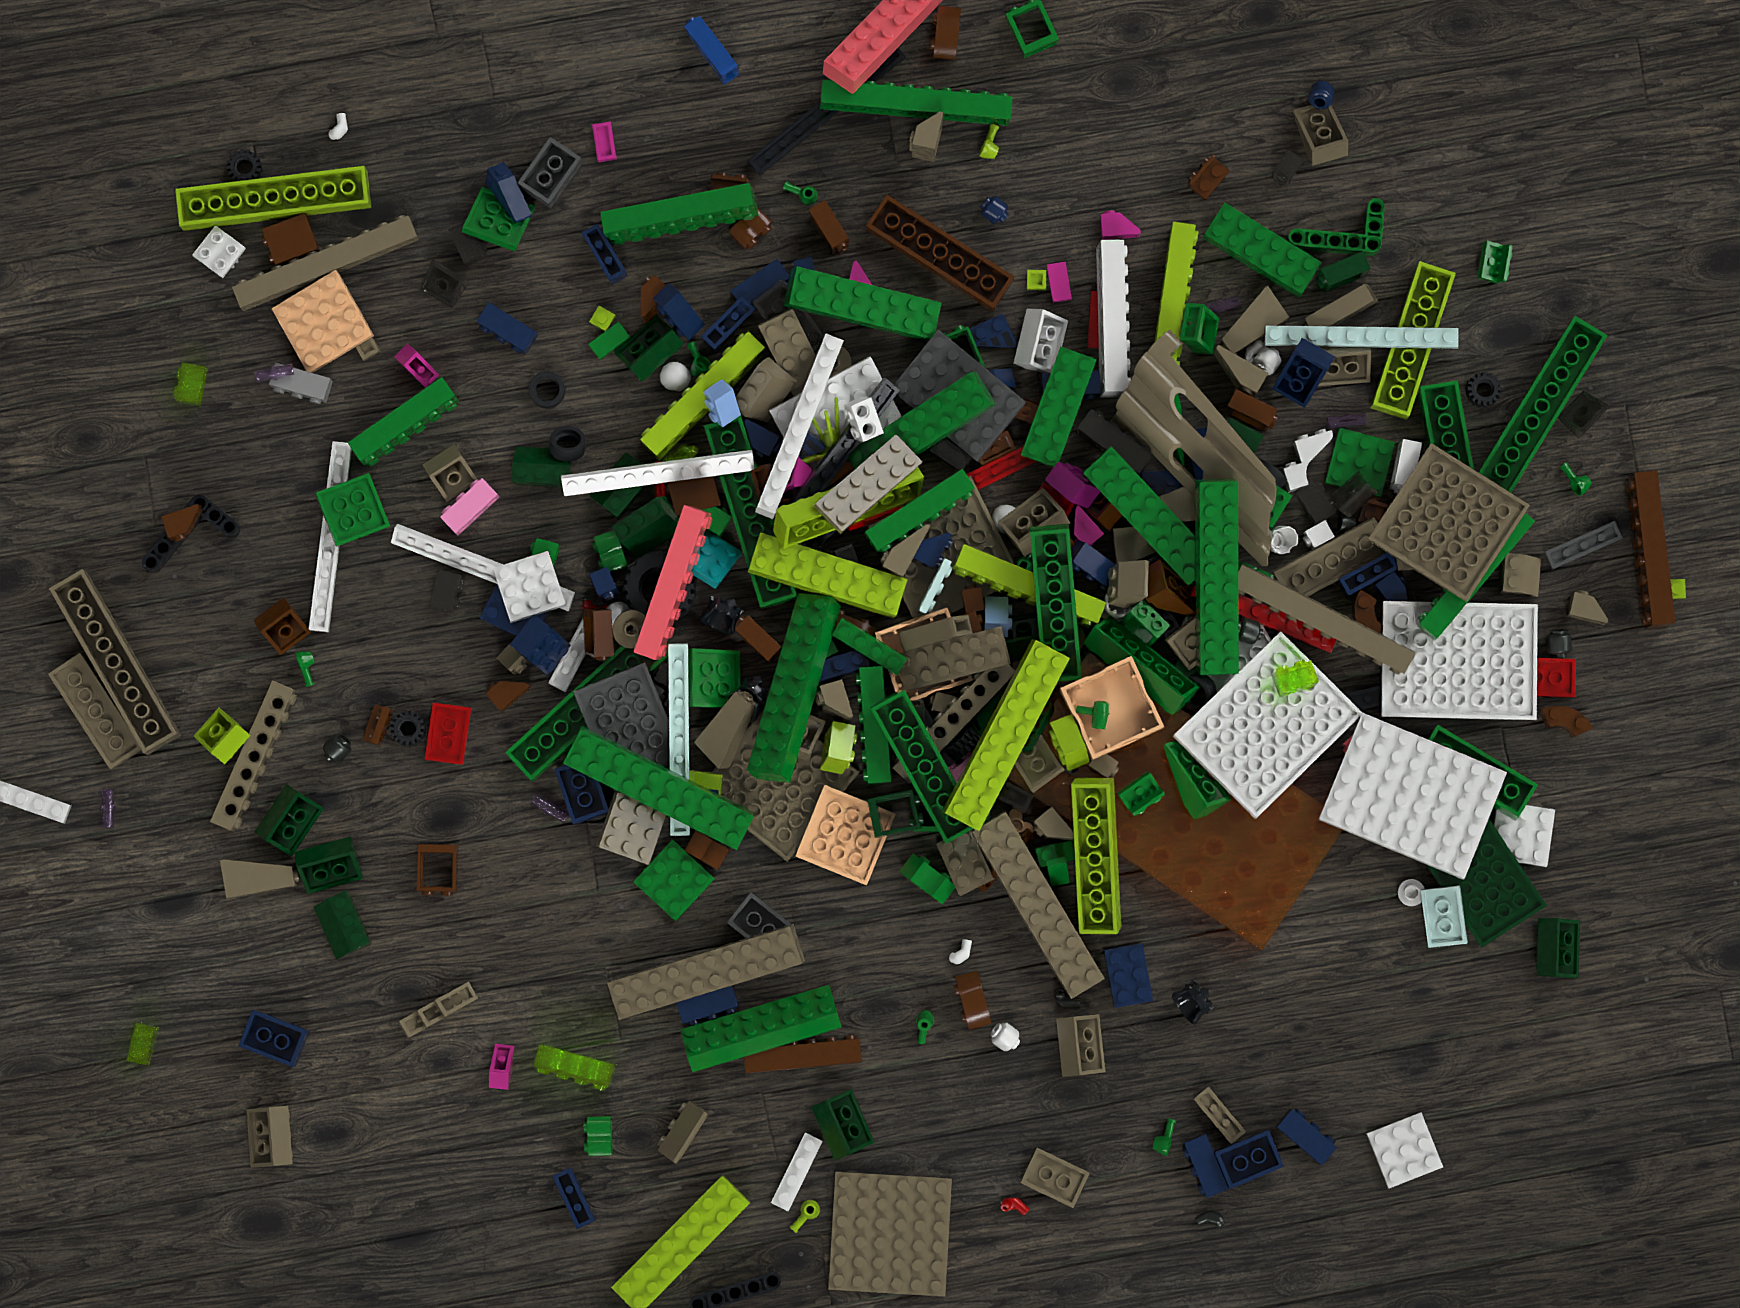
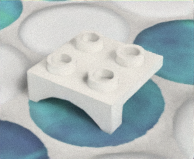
[192,225,246,278]

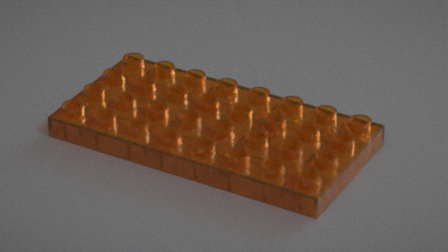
[1007,651,1343,951]

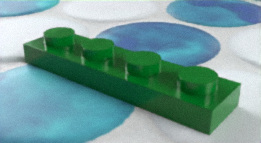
[832,618,908,675]

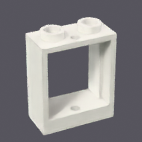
[1390,439,1422,494]

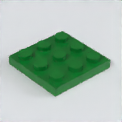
[462,187,535,252]
[1325,428,1395,498]
[315,473,390,547]
[688,648,740,708]
[634,840,715,921]

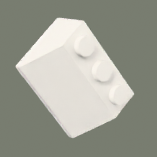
[1014,309,1068,373]

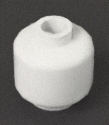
[1253,347,1281,375]
[990,1023,1020,1051]

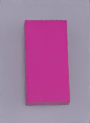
[592,121,617,163]
[1047,262,1072,303]

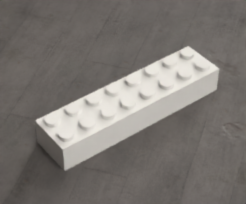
[1096,240,1131,398]

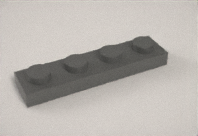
[1544,521,1623,570]

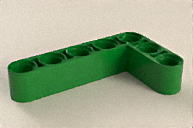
[1287,198,1385,256]

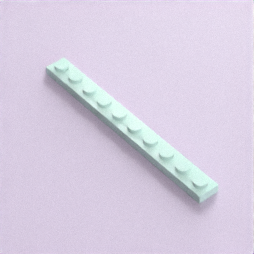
[1265,326,1458,349]
[668,643,690,836]

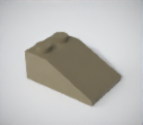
[1293,105,1348,166]
[1213,345,1268,398]
[880,524,930,577]

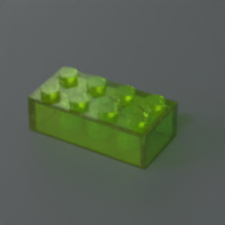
[533,1044,617,1091]

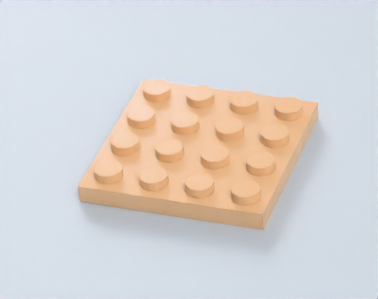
[272,270,374,373]
[795,785,896,885]

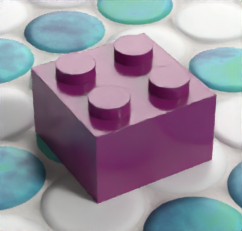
[1045,462,1100,508]

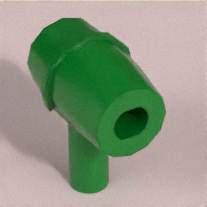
[1076,701,1110,729]
[916,1010,934,1044]

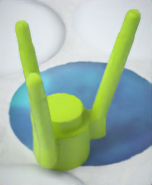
[812,397,841,447]

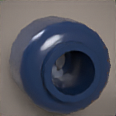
[1308,81,1335,109]
[980,196,1009,224]

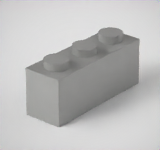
[269,363,333,404]

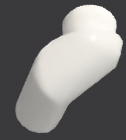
[329,113,348,140]
[1244,340,1266,364]
[949,939,972,964]

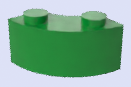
[899,854,955,905]

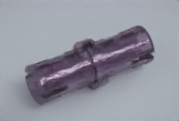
[1204,295,1241,313]
[254,363,294,383]
[1327,413,1367,429]
[100,789,116,828]
[531,793,569,824]

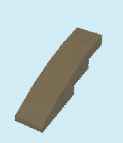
[398,982,478,1039]

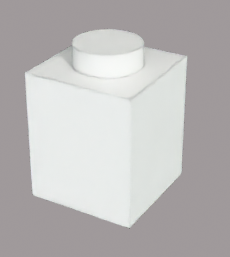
[1303,520,1334,549]

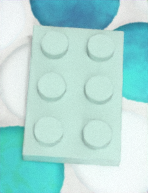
[917,558,953,614]
[1420,885,1468,948]

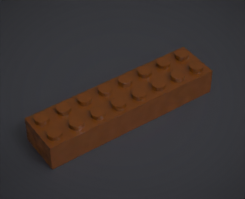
[866,195,1014,312]
[1625,470,1676,629]

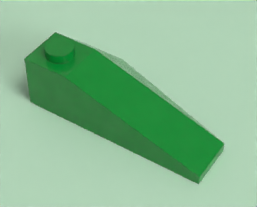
[1163,740,1231,819]

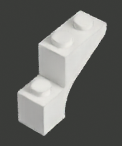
[1282,429,1333,493]

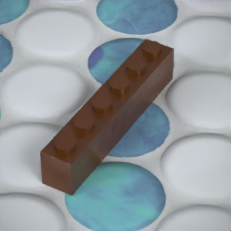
[744,1035,862,1073]

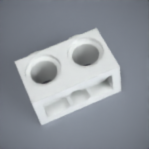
[844,396,883,442]

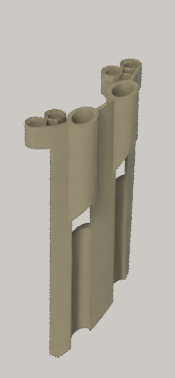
[1111,330,1277,566]

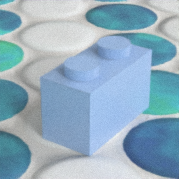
[704,379,741,427]
[985,596,1012,637]

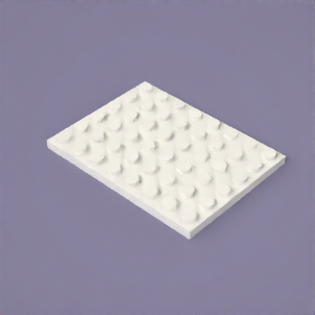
[1381,601,1538,720]
[1173,632,1362,819]
[1319,713,1507,880]

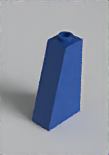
[684,16,739,85]

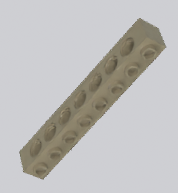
[893,665,1016,784]
[210,680,297,832]

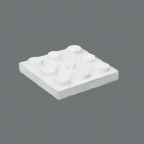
[493,551,566,623]
[1494,805,1555,867]
[1366,1112,1443,1188]

